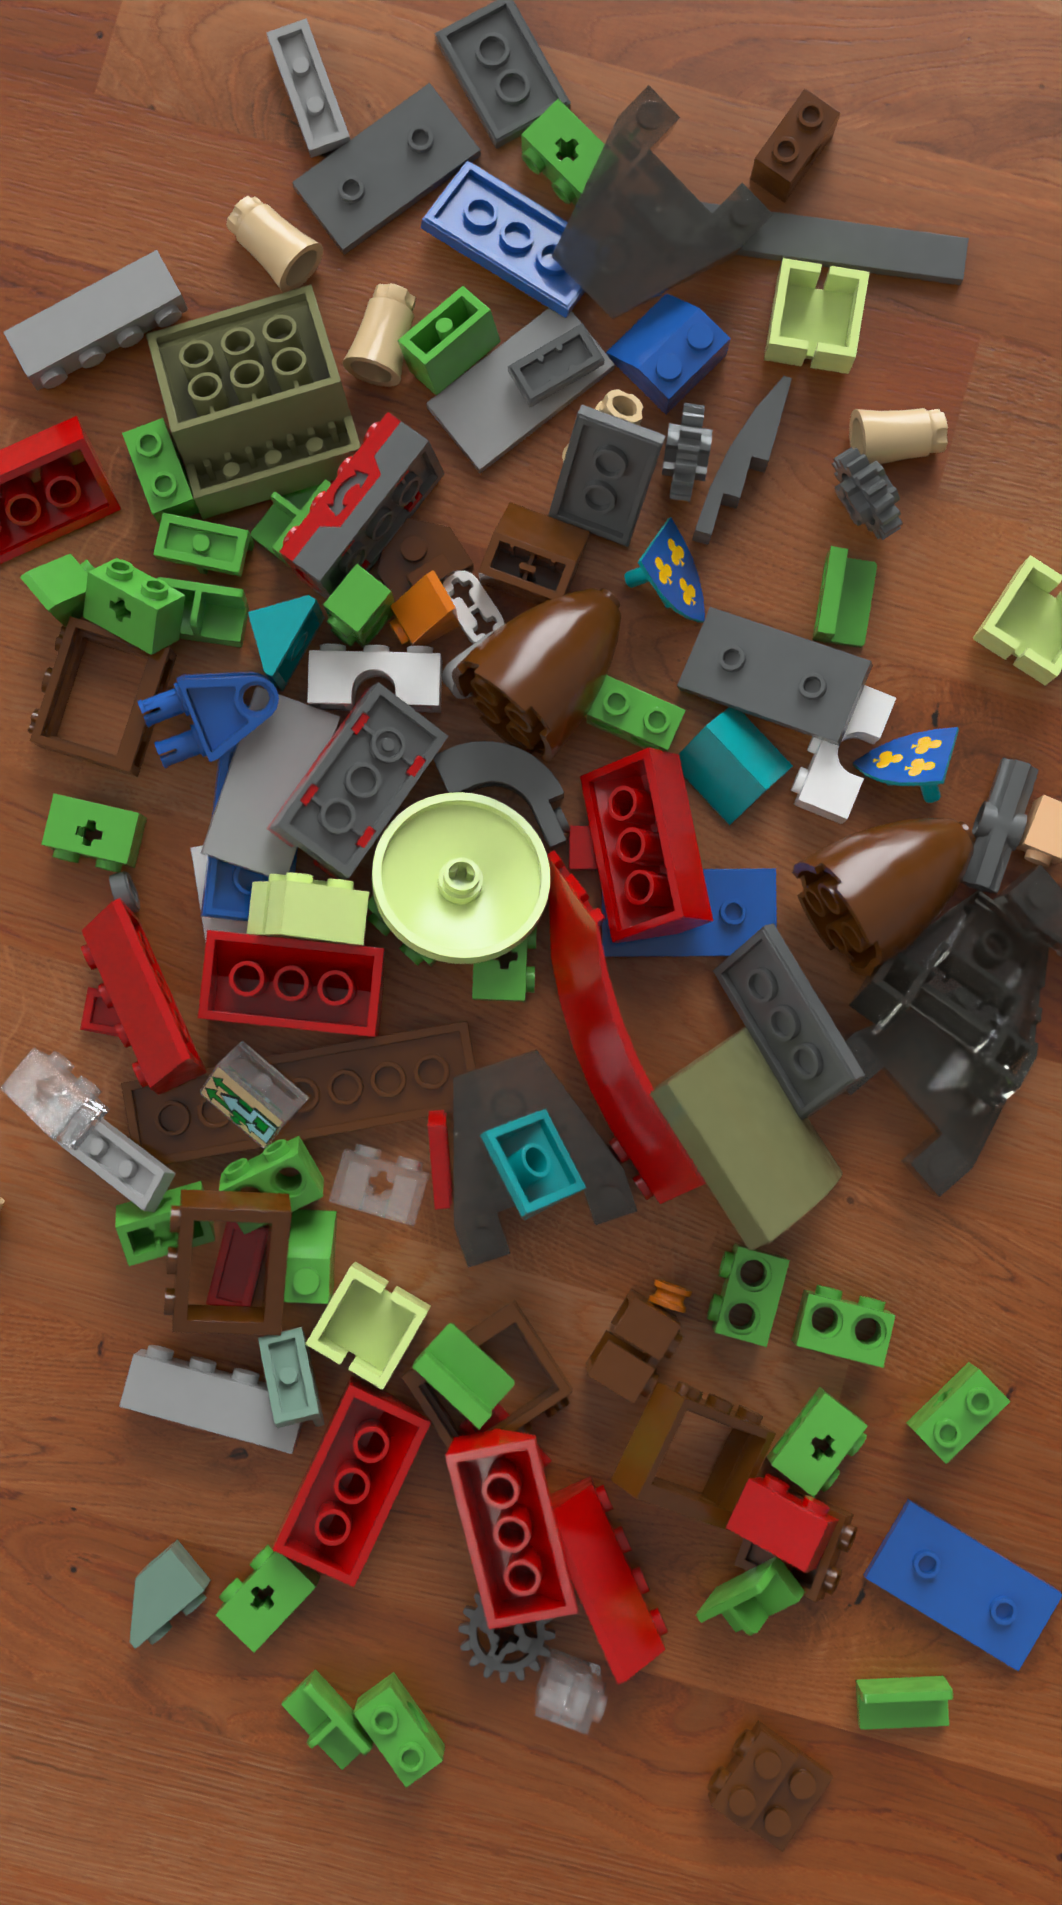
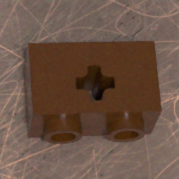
[750,89,840,203]

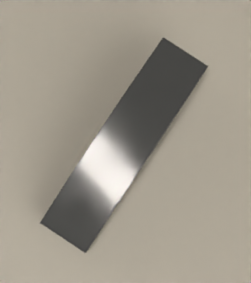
[692,376,792,545]

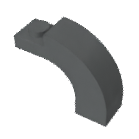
[433,741,571,851]

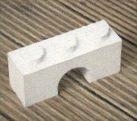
[307,644,442,712]
[791,685,896,824]

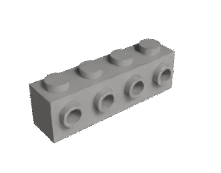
[3,250,188,391]
[119,1345,303,1454]

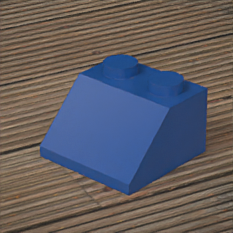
[606,293,731,414]

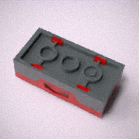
[279,412,445,599]
[267,682,449,880]

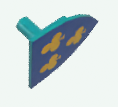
[624,517,705,623]
[853,727,959,803]

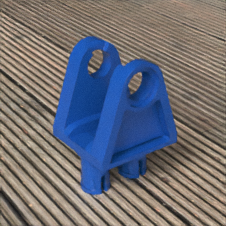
[137,671,279,769]

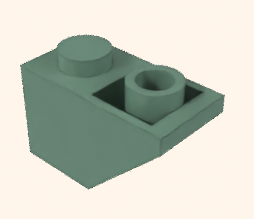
[130,1539,211,1649]

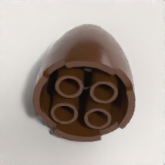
[452,588,621,762]
[792,818,975,976]

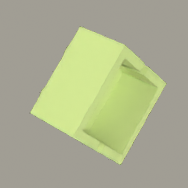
[764,258,869,374]
[972,555,1062,686]
[247,873,369,945]
[306,1261,431,1390]

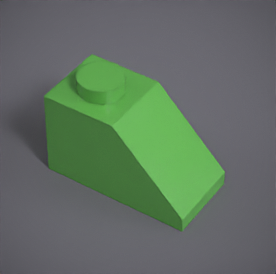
[20,554,95,627]
[284,1209,337,1304]

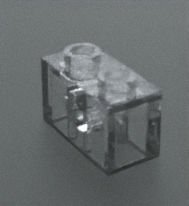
[0,1047,110,1150]
[329,1143,431,1226]
[535,1648,607,1735]

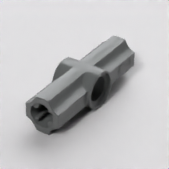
[961,758,1039,894]

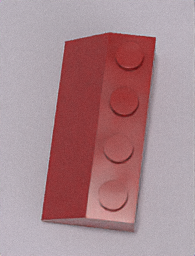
[0,415,121,564]
[580,747,713,943]
[81,898,207,1095]
[198,930,385,1037]
[272,1376,431,1587]
[445,1429,578,1629]
[550,1476,669,1685]

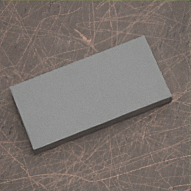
[426,308,615,474]
[200,687,340,877]

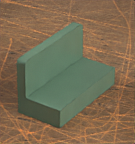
[258,1327,325,1428]

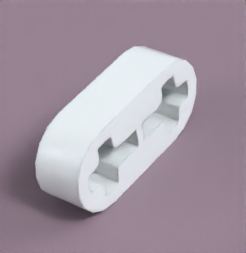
[443,571,504,644]

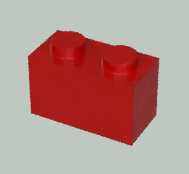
[726,1474,839,1573]

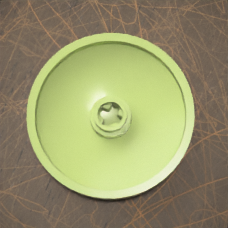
[372,792,550,964]

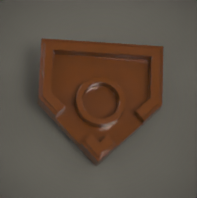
[377,518,474,602]

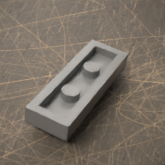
[266,18,350,158]
[58,1105,176,1212]

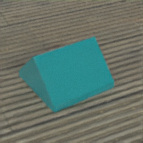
[248,595,325,692]
[678,707,793,826]
[480,1108,586,1220]

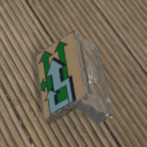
[200,1040,309,1149]

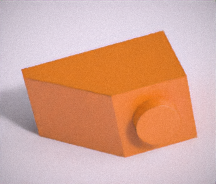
[389,570,459,646]

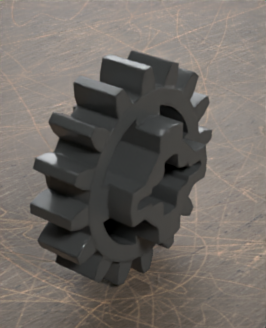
[662,403,712,502]
[832,447,903,540]
[458,1591,556,1683]

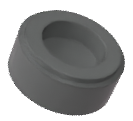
[109,871,140,913]

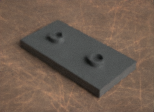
[292,83,481,255]
[677,607,873,746]
[713,923,866,1120]

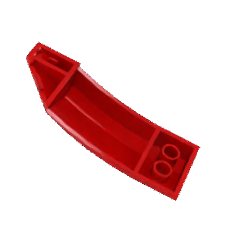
[547,850,706,1204]

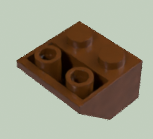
[478,502,591,605]

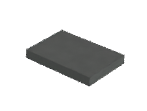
[435,0,571,149]
[548,405,666,547]

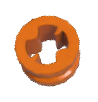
[648,1279,692,1313]

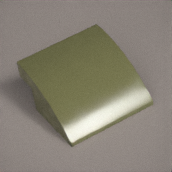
[146,285,361,519]
[649,1026,843,1250]

